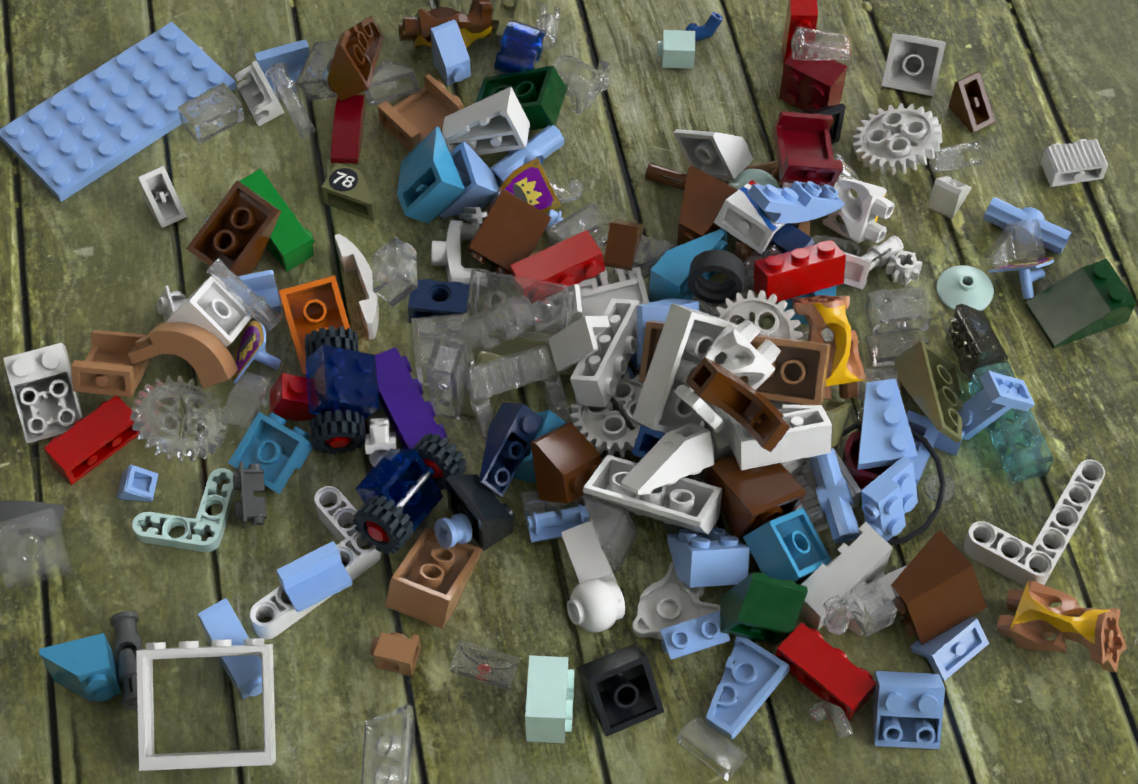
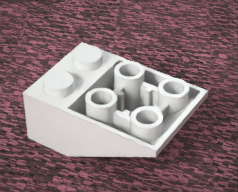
[3,343,83,444]

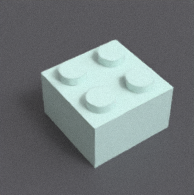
[525,655,575,743]

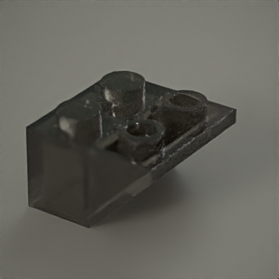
[946,303,1008,383]

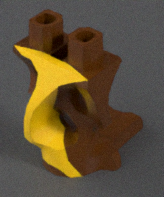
[398,0,492,48]

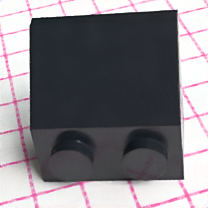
[446,474,514,551]
[576,644,664,737]

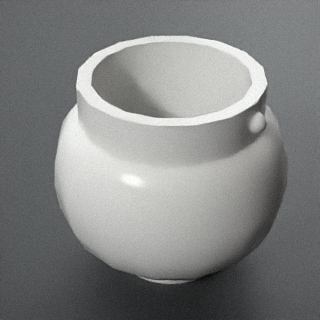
[567,579,625,633]

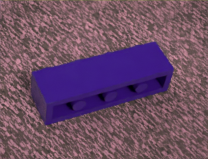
[364,347,447,463]

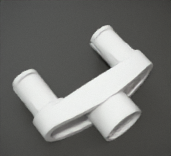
[431,220,489,287]

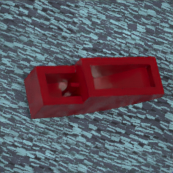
[330,95,366,164]

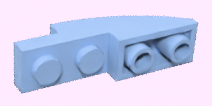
[747,181,845,224]

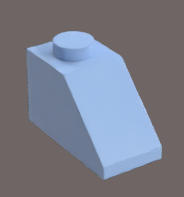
[431,19,471,86]

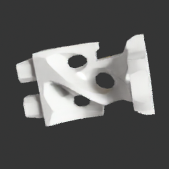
[782,178,895,244]
[673,319,781,433]

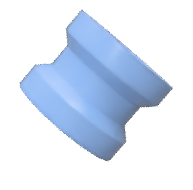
[434,513,472,549]

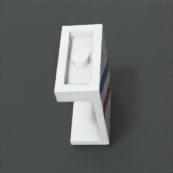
[714,180,785,254]

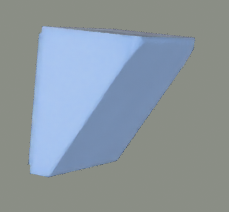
[117,465,158,502]

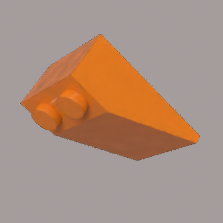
[278,275,350,375]

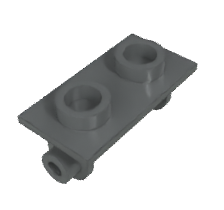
[233,462,267,529]

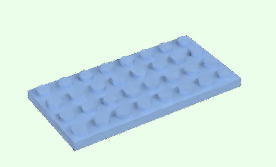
[0,22,237,202]

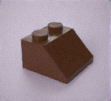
[530,423,602,504]

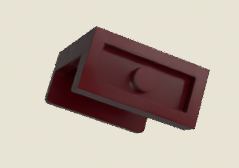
[772,111,843,186]

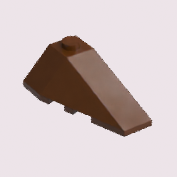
[327,16,384,101]

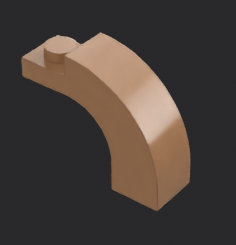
[128,322,238,389]

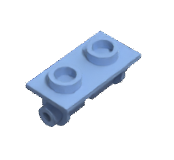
[525,503,590,543]
[660,611,730,660]

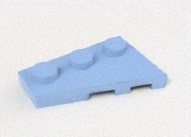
[857,378,918,470]
[706,636,790,741]

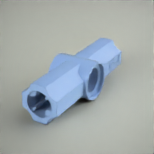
[490,125,564,188]
[983,197,1071,254]
[809,449,860,543]

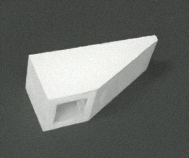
[620,423,714,495]

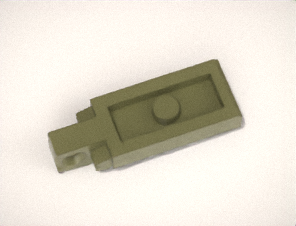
[492,0,525,47]

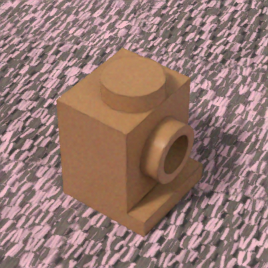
[370,632,421,677]

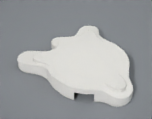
[632,561,720,640]

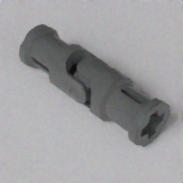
[110,611,143,710]

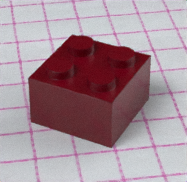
[779,43,848,111]

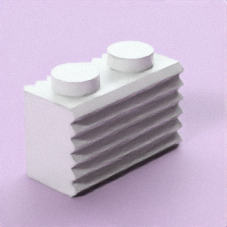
[1041,139,1108,187]

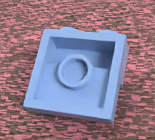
[860,456,918,541]

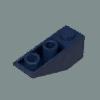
[479,402,544,498]

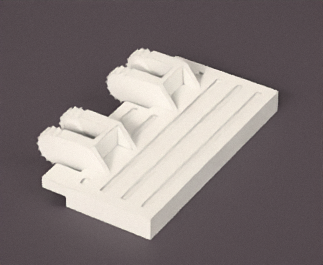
[531,267,650,331]

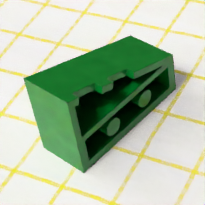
[232,168,315,272]

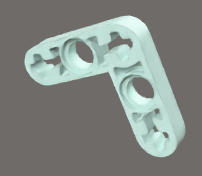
[132,468,236,552]

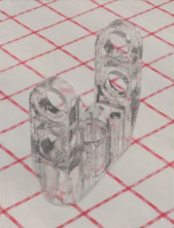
[465,345,571,449]

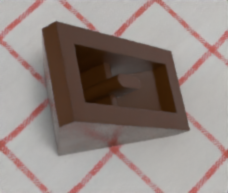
[948,72,995,132]
[604,220,644,271]

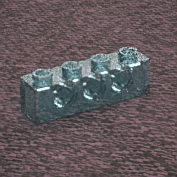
[969,361,1054,483]

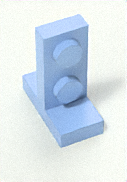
[958,371,1035,440]
[906,410,965,487]

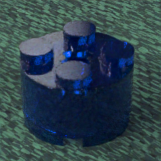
[494,20,547,74]

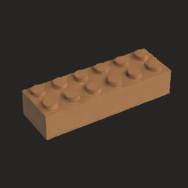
[639,320,831,405]

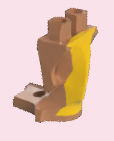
[792,295,866,399]
[997,581,1127,673]

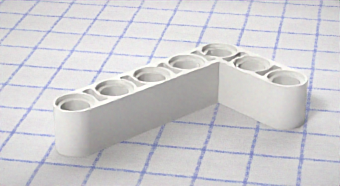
[963,459,1105,587]
[250,486,382,639]

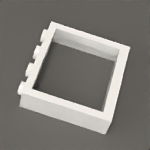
[136,638,276,771]

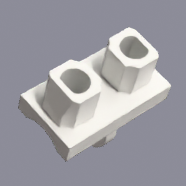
[365,418,396,470]

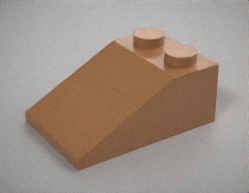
[385,527,482,629]

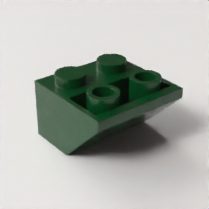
[720,572,808,645]

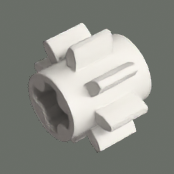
[885,249,922,286]

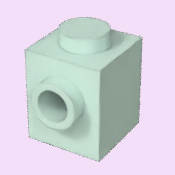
[657,30,695,69]

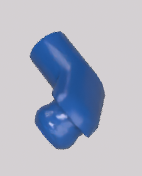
[685,12,723,42]

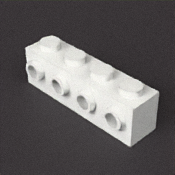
[570,299,640,407]

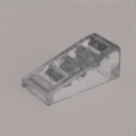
[791,27,851,60]

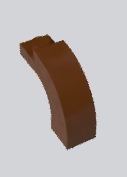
[686,356,790,452]

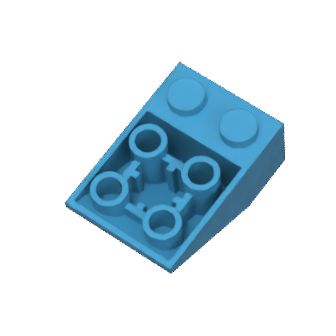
[397,127,465,224]
[648,228,728,302]

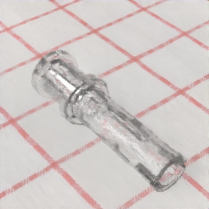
[265,63,315,138]
[206,258,284,334]

